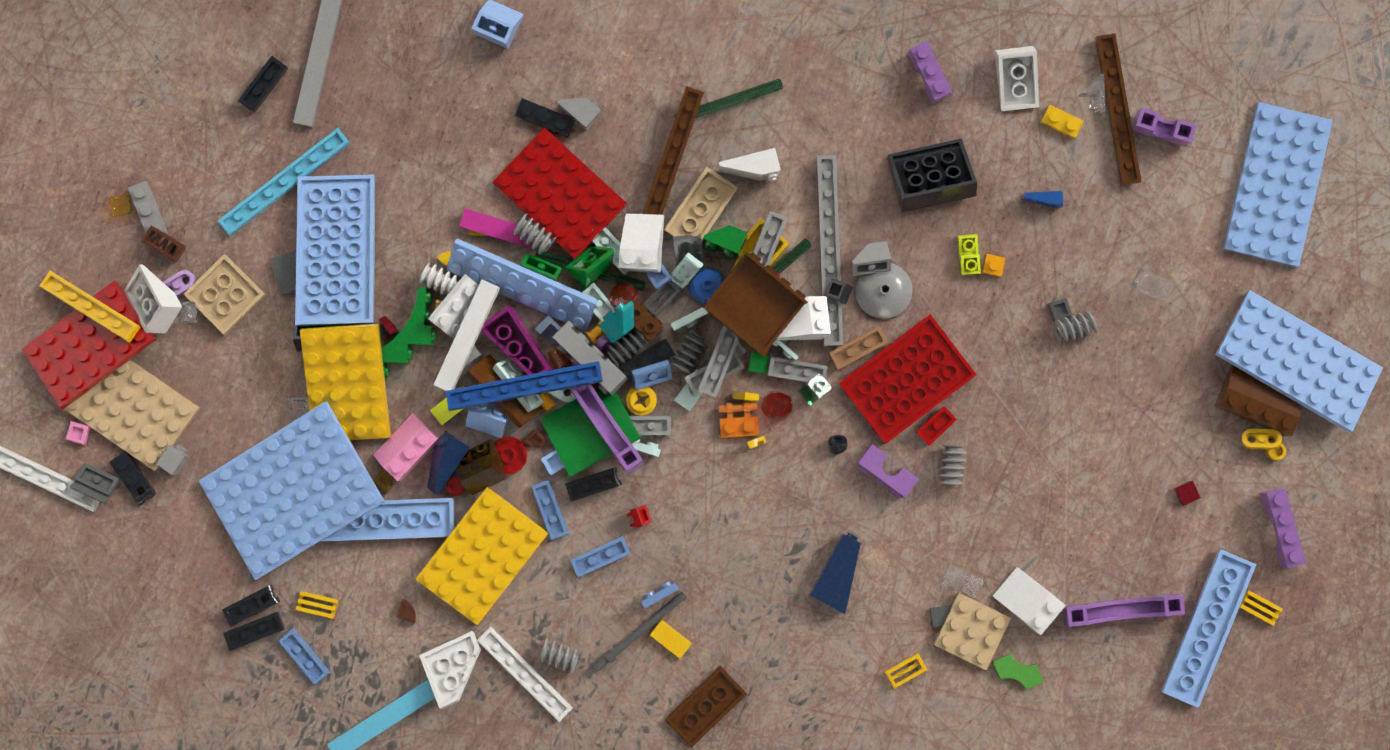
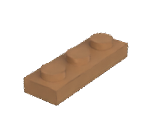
[828,326,889,370]

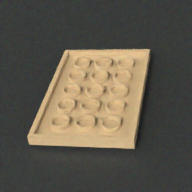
[64,360,200,471]

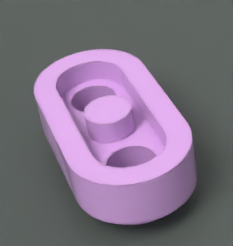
[163,270,196,297]

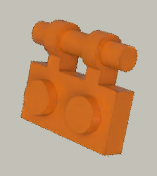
[719,402,759,438]

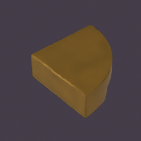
[373,468,392,493]

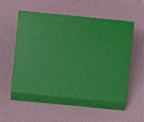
[565,245,614,288]

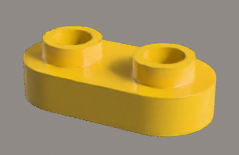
[1242,429,1282,450]

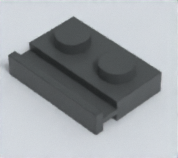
[673,234,704,268]
[70,462,120,505]

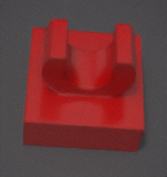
[626,504,652,528]

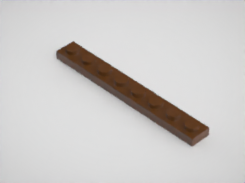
[1095,33,1142,186]
[643,86,704,215]

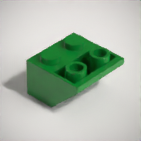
[703,225,747,259]

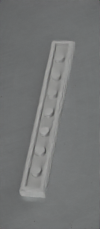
[293,0,343,128]

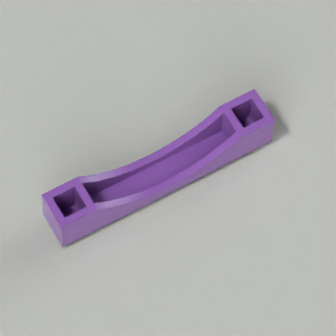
[569,384,644,476]
[1062,593,1185,627]

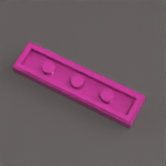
[459,208,533,250]

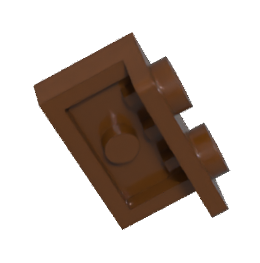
[634,301,664,341]

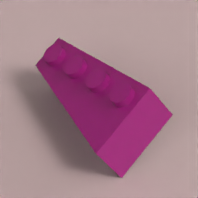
[481,306,554,375]

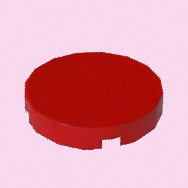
[494,436,528,474]

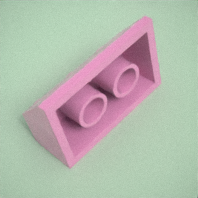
[373,413,439,481]

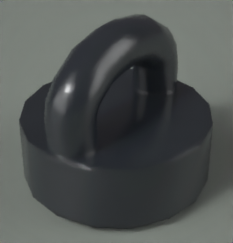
[828,435,848,454]

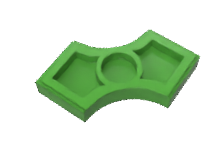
[992,653,1044,690]

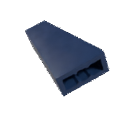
[809,532,861,614]

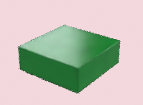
[748,352,770,374]

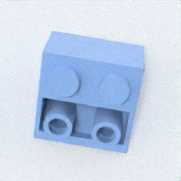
[471,0,524,49]
[465,403,510,438]

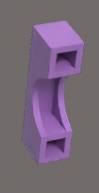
[1260,488,1306,568]

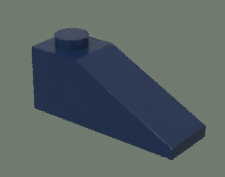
[427,431,470,495]

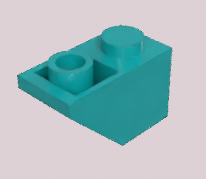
[599,301,634,343]

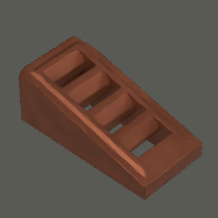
[141,225,187,262]

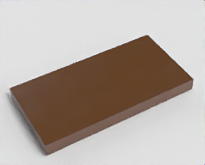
[465,354,543,429]
[665,665,747,748]

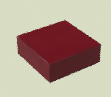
[379,316,399,336]
[1174,480,1201,506]

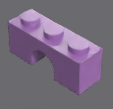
[908,41,952,105]
[1132,108,1196,147]
[857,444,919,498]

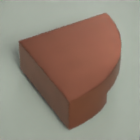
[522,428,549,447]
[396,599,416,624]

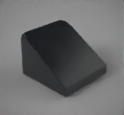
[824,278,853,304]

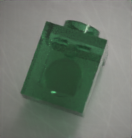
[798,374,831,406]

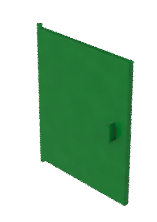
[540,388,643,478]

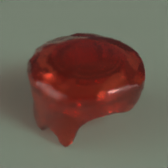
[609,281,638,308]
[761,390,793,421]

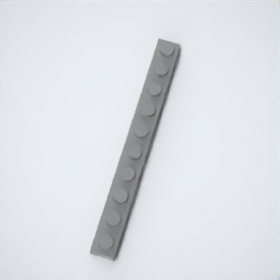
[817,155,843,346]
[698,211,788,398]

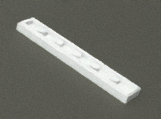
[434,279,500,391]
[0,446,100,512]
[477,626,573,722]

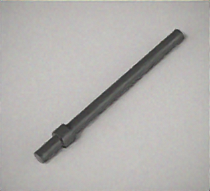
[593,592,687,672]

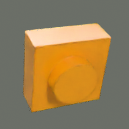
[982,254,1006,277]

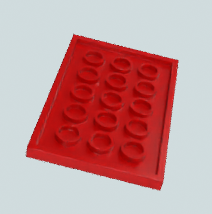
[492,127,628,259]
[22,280,156,409]
[838,314,977,444]

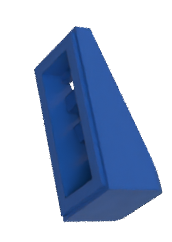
[1021,191,1064,208]

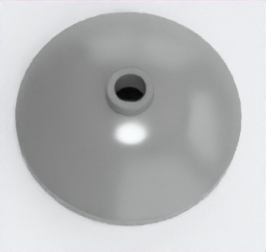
[855,263,912,319]

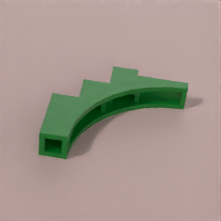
[381,287,437,382]

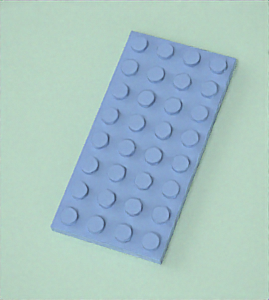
[1223,102,1333,268]
[295,175,375,327]
[1215,290,1383,433]

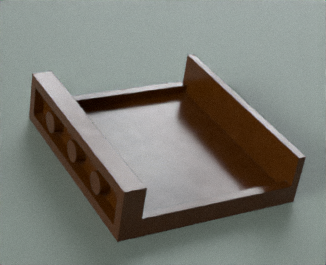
[702,252,808,357]

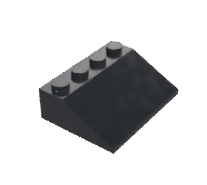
[888,138,977,212]

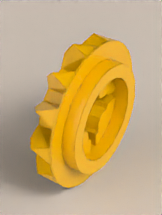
[626,387,657,416]

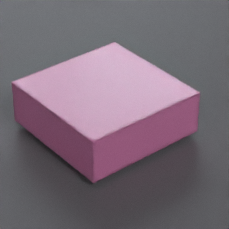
[65,421,91,445]

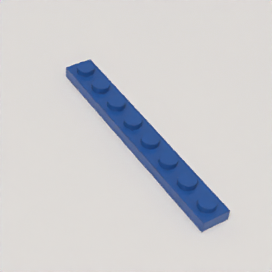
[446,361,603,411]

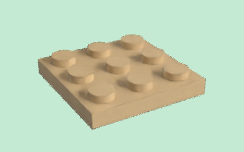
[184,254,266,335]
[933,592,1011,671]

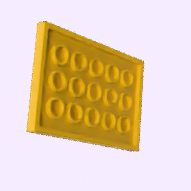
[300,324,391,440]
[416,487,548,625]

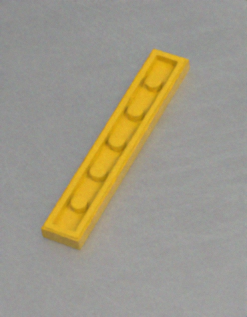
[39,271,140,343]

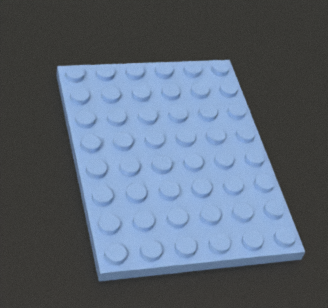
[199,402,385,580]

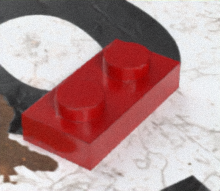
[916,406,957,446]

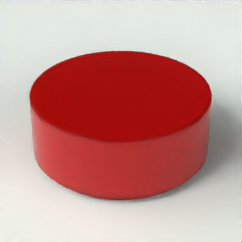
[446,477,466,496]

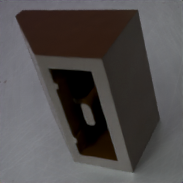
[459,439,505,495]

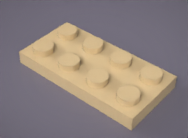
[664,167,738,242]

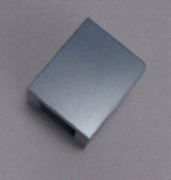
[535,315,561,346]

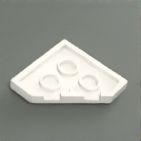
[419,631,481,710]

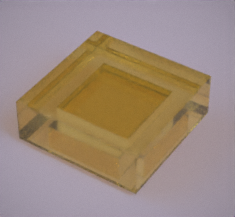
[108,194,133,217]

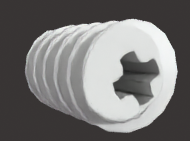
[420,263,460,295]

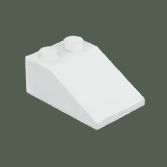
[995,46,1039,111]
[718,148,781,183]
[618,214,664,273]
[124,265,182,333]
[776,296,831,340]
[993,567,1066,635]

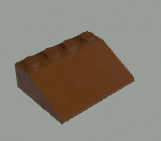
[1214,364,1302,436]

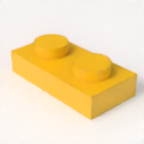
[1040,105,1084,139]

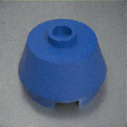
[688,267,725,305]

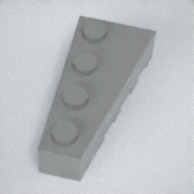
[553,320,628,395]

